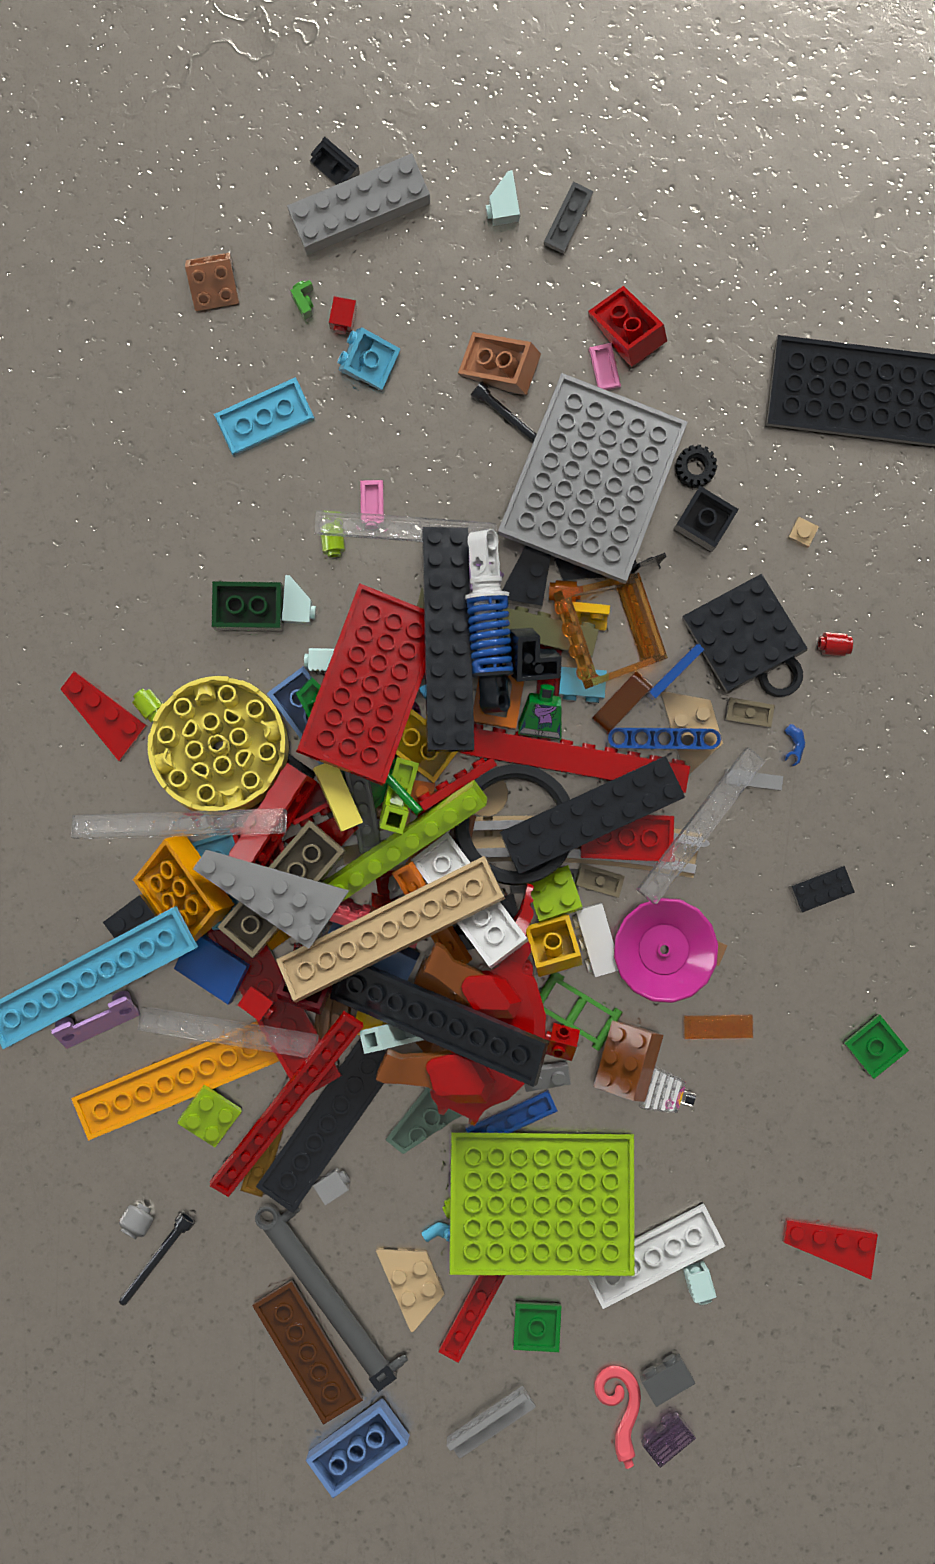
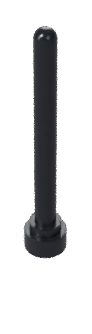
[471,381,537,443]
[119,1212,195,1306]

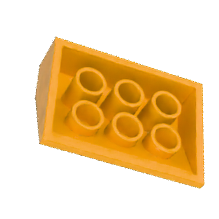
[133,833,235,942]

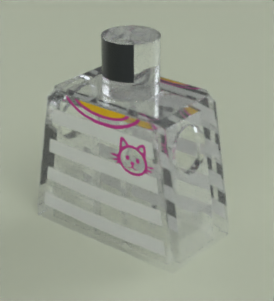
[639,1066,696,1113]

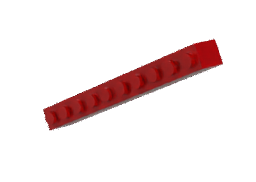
[460,724,690,793]

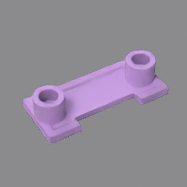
[51,991,140,1049]

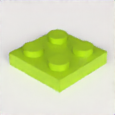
[531,865,583,922]
[177,1085,242,1148]

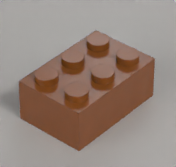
[594,1021,664,1102]

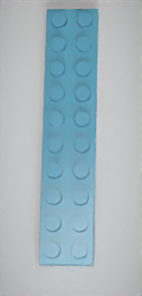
[0,906,198,1049]

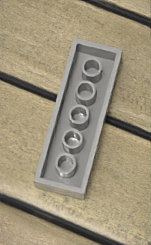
[287,153,430,255]

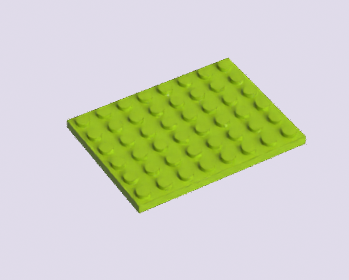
[449,1132,635,1276]

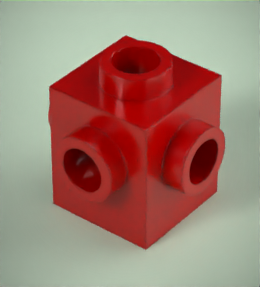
[545,1023,580,1061]

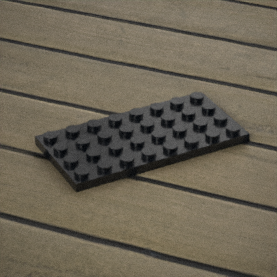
[766,335,935,446]

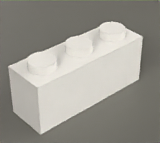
[572,903,618,977]

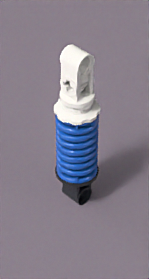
[465,529,515,713]

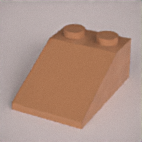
[458,332,541,395]

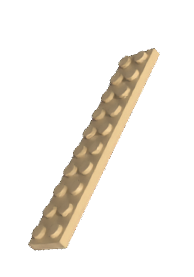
[276,856,505,1002]

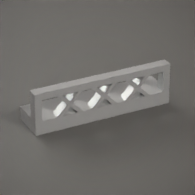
[447,1386,536,1459]

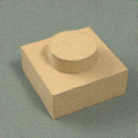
[788,517,819,548]

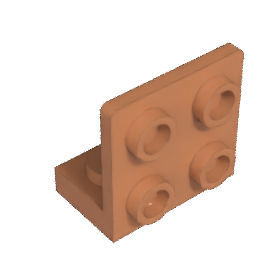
[185,252,239,311]

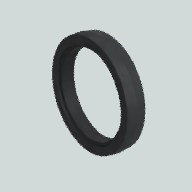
[455,764,570,886]

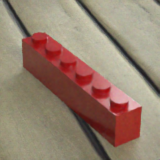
[228,763,317,866]

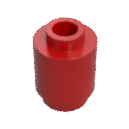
[818,632,853,656]

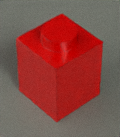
[329,296,357,334]
[238,986,275,1021]

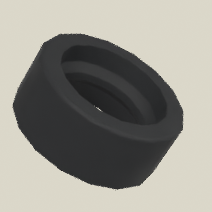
[758,658,803,697]

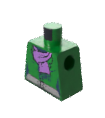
[518,684,562,740]

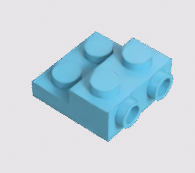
[337,327,401,390]

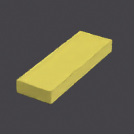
[313,763,363,832]

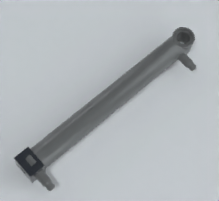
[255,1203,408,1392]

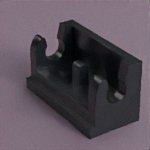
[310,137,360,185]

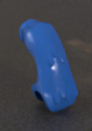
[785,724,805,766]

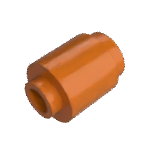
[549,580,581,603]

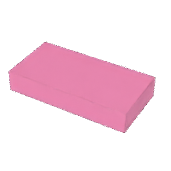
[589,343,621,391]
[360,480,384,527]

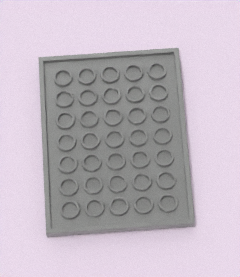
[497,373,688,584]

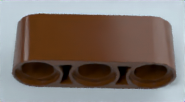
[592,671,653,733]

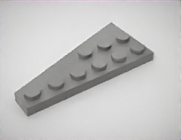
[193,850,350,949]

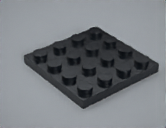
[682,574,808,694]

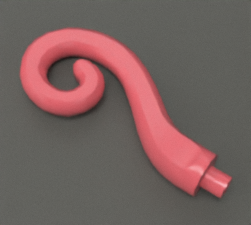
[594,1366,641,1469]

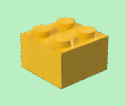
[526,914,583,977]

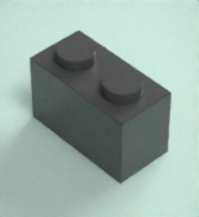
[640,1354,696,1407]

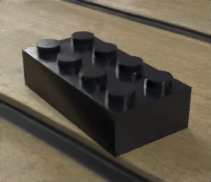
[789,866,855,913]

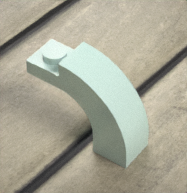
[359,1024,424,1054]

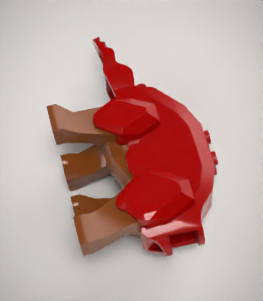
[376,883,546,1126]

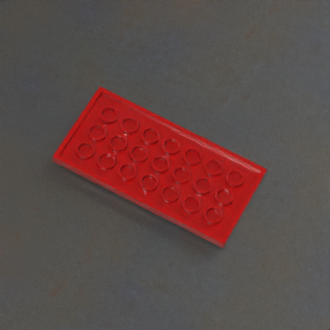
[296,583,425,786]

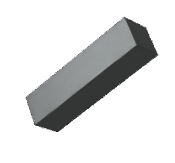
[723,769,783,791]

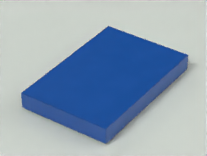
[646,644,704,702]
[174,935,250,1005]

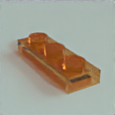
[683,1014,753,1039]

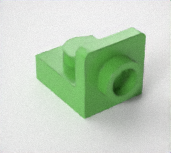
[290,280,314,320]

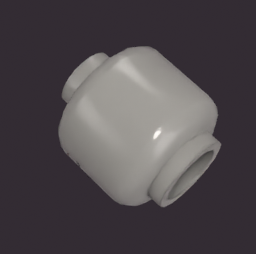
[119,1203,153,1239]

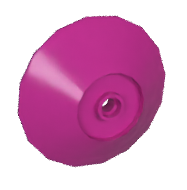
[614,898,718,1003]

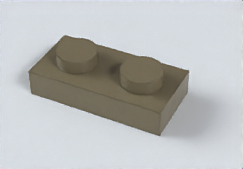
[725,697,775,728]
[575,863,625,898]

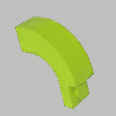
[379,757,419,834]

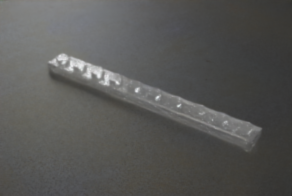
[71,808,287,839]

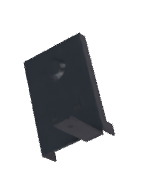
[632,553,667,579]

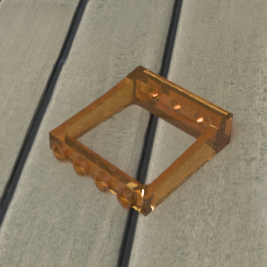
[553,573,668,689]

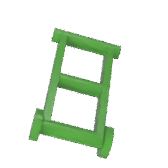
[540,972,623,1051]

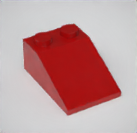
[588,286,667,367]

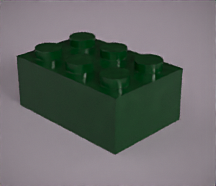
[211,581,284,631]

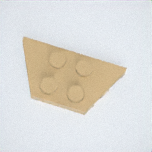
[661,691,723,774]
[376,1248,445,1332]

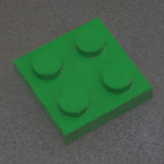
[843,1014,909,1079]
[513,1301,562,1352]

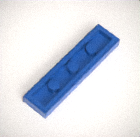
[465,1090,558,1133]

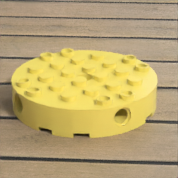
[148,676,289,816]

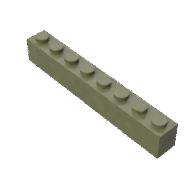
[417,588,599,658]

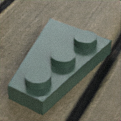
[385,1087,462,1154]

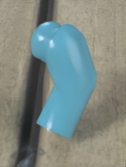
[421,1222,450,1242]

